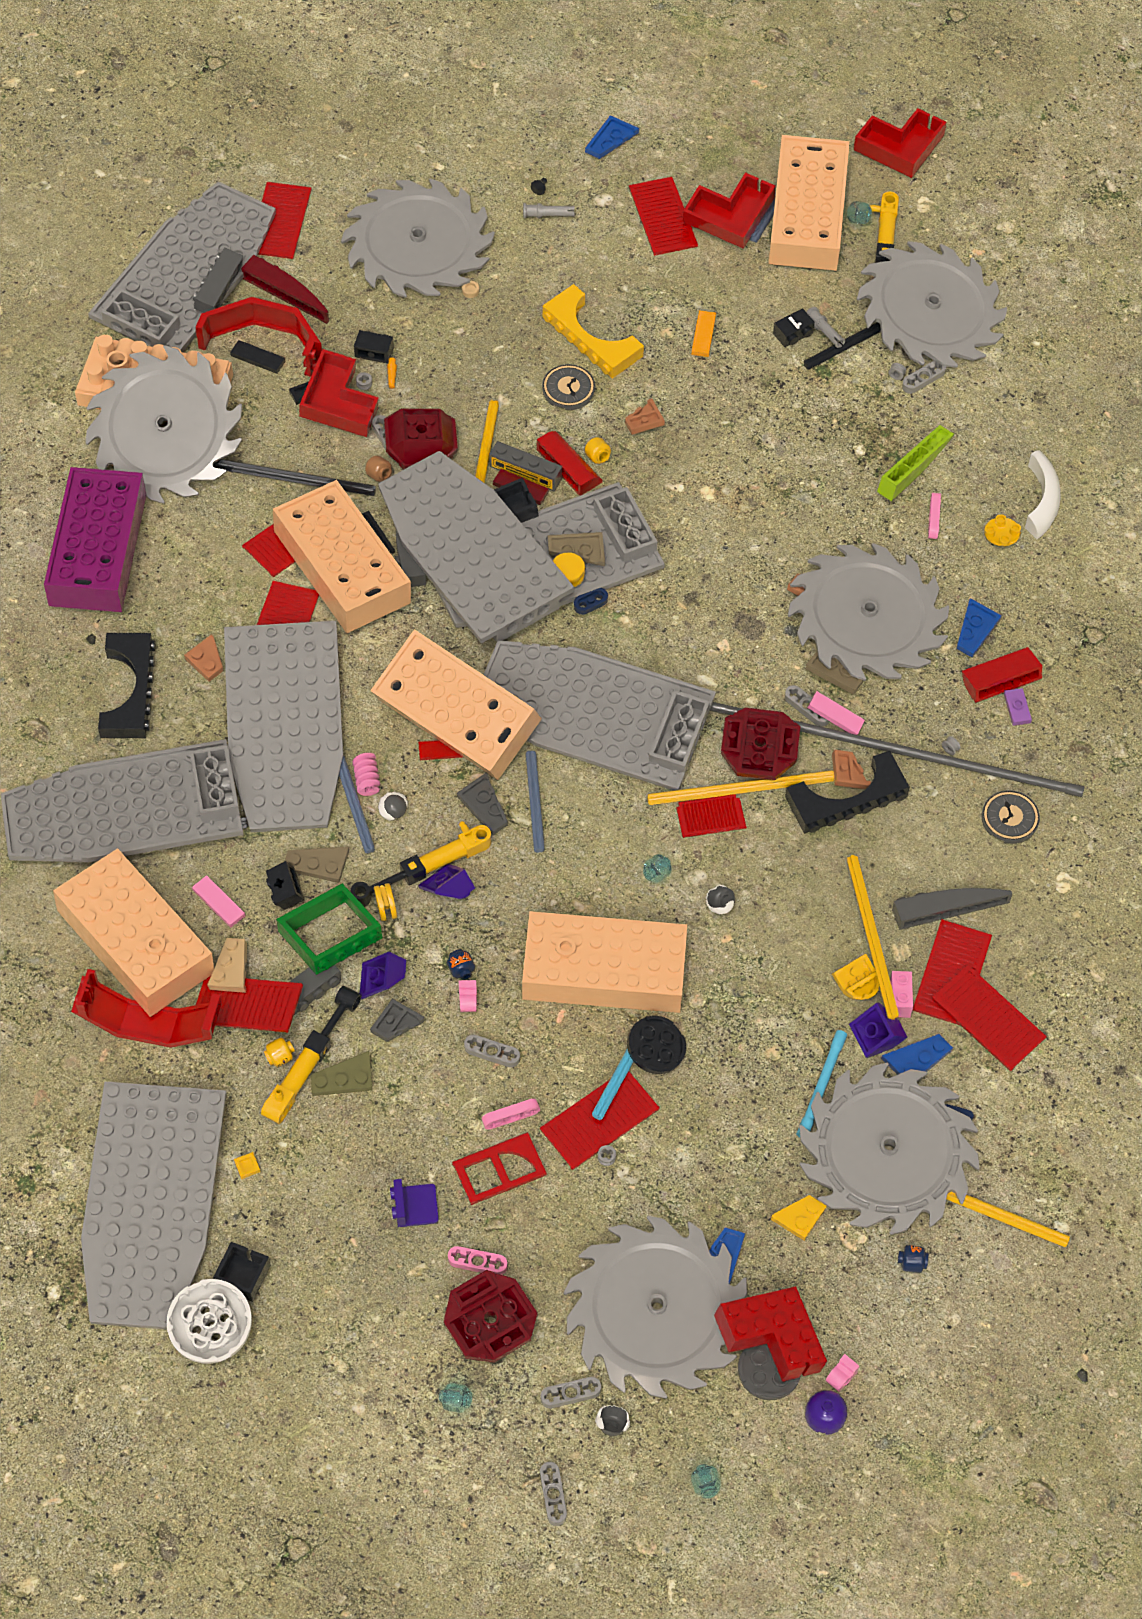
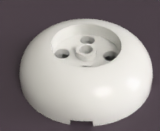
[167,1279,252,1364]

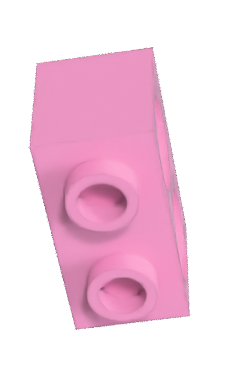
[890,971,913,1018]

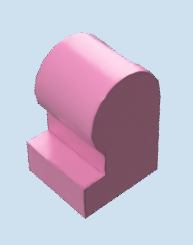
[459,980,477,1012]
[825,1354,859,1392]

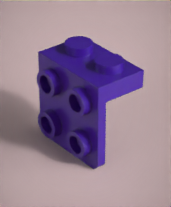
[390,1179,439,1227]

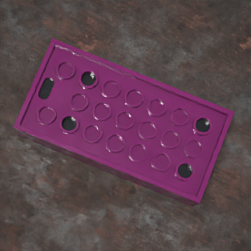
[44,467,146,612]

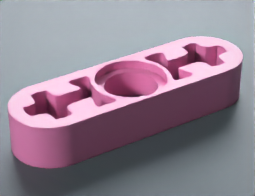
[928,493,941,539]
[482,1099,540,1130]
[448,1246,507,1275]

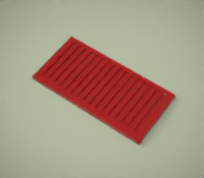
[629,177,698,256]
[258,182,312,259]
[242,523,296,578]
[257,581,320,625]
[912,919,992,1026]
[932,965,1047,1071]
[196,976,303,1033]
[540,1071,660,1170]

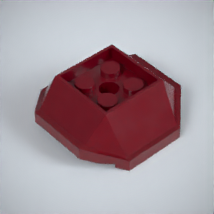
[384,408,458,470]
[721,707,801,780]
[443,1270,538,1363]

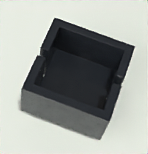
[494,478,539,523]
[213,1242,271,1302]

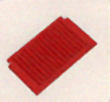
[676,794,747,838]

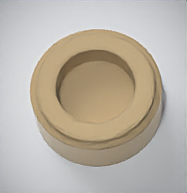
[462,281,479,298]

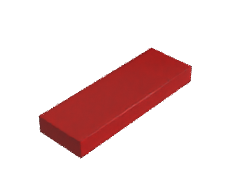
[418,740,462,760]

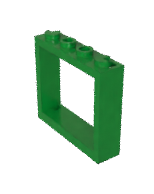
[276,883,383,975]

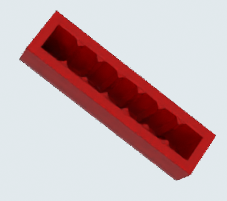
[537,431,603,496]
[962,647,1043,703]

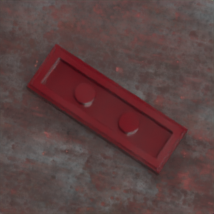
[493,469,549,505]

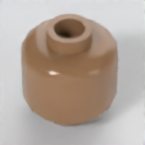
[365,456,392,482]

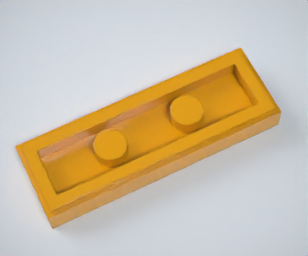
[691,310,716,357]

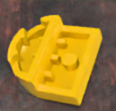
[832,954,879,1000]

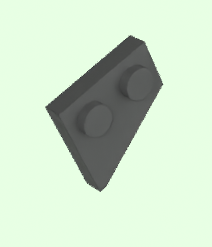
[370,998,425,1042]

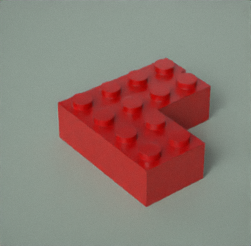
[854,108,947,178]
[683,172,776,249]
[299,349,379,437]
[714,1286,827,1382]

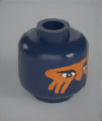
[446,949,475,980]
[898,1245,929,1274]

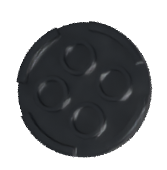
[627,1015,686,1074]

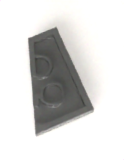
[457,772,508,835]

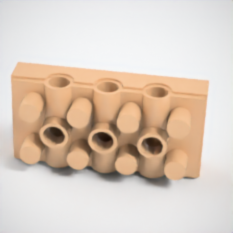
[75,334,233,422]

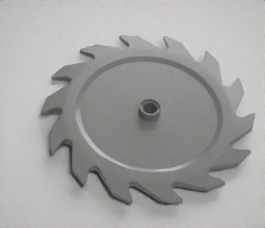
[341,179,495,298]
[856,241,1007,368]
[86,345,242,504]
[788,543,949,681]
[799,1062,980,1235]
[563,1216,747,1399]

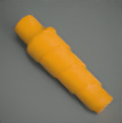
[387,358,397,389]

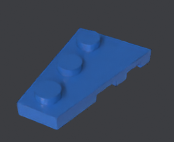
[957,598,1002,658]
[881,1034,953,1075]

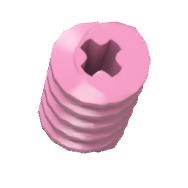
[352,753,380,796]

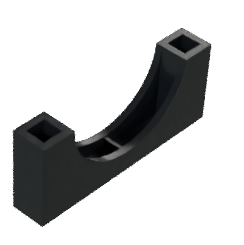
[98,633,156,739]
[785,751,910,834]

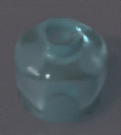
[847,201,872,225]
[643,854,672,883]
[439,1383,472,1413]
[691,1464,721,1499]

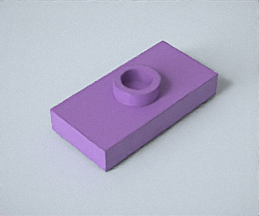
[1004,688,1032,726]

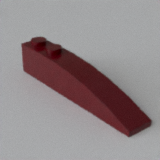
[241,255,329,324]

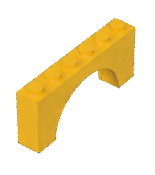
[542,284,644,379]

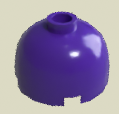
[805,1390,847,1435]

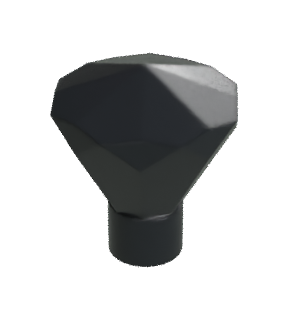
[531,178,547,195]

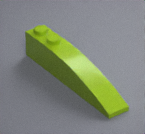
[877,425,954,501]

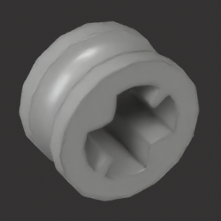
[888,363,906,380]
[356,372,372,390]
[942,736,961,756]
[598,1145,616,1166]

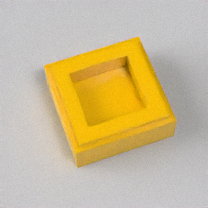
[234,1152,260,1179]

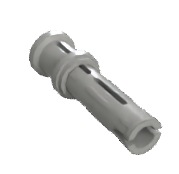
[523,203,575,219]
[807,307,845,348]

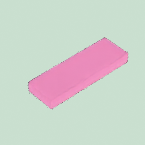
[807,691,865,735]
[192,875,245,928]

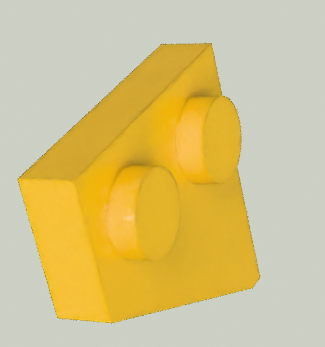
[771,1195,827,1241]

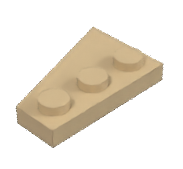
[208,938,247,993]

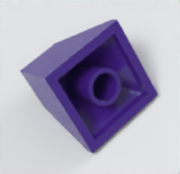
[418,864,475,899]
[360,952,406,999]
[849,1002,908,1058]

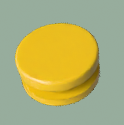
[553,552,585,587]
[374,883,397,922]

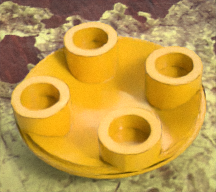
[984,514,1021,546]

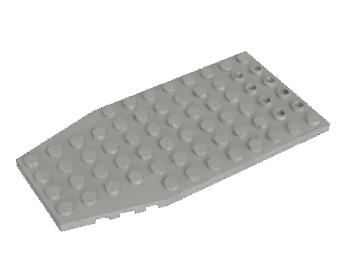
[88,182,276,352]
[378,451,574,644]
[434,482,665,628]
[224,621,343,832]
[484,640,716,791]
[0,739,243,862]
[81,1082,227,1330]

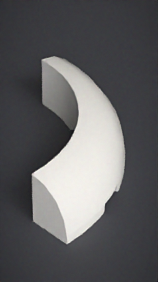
[1025,450,1061,539]

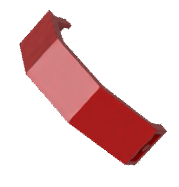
[195,297,322,377]
[71,969,222,1048]

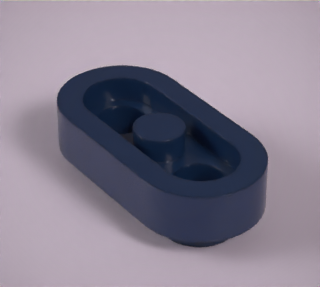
[574,587,608,614]

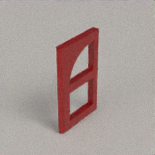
[452,1132,547,1205]

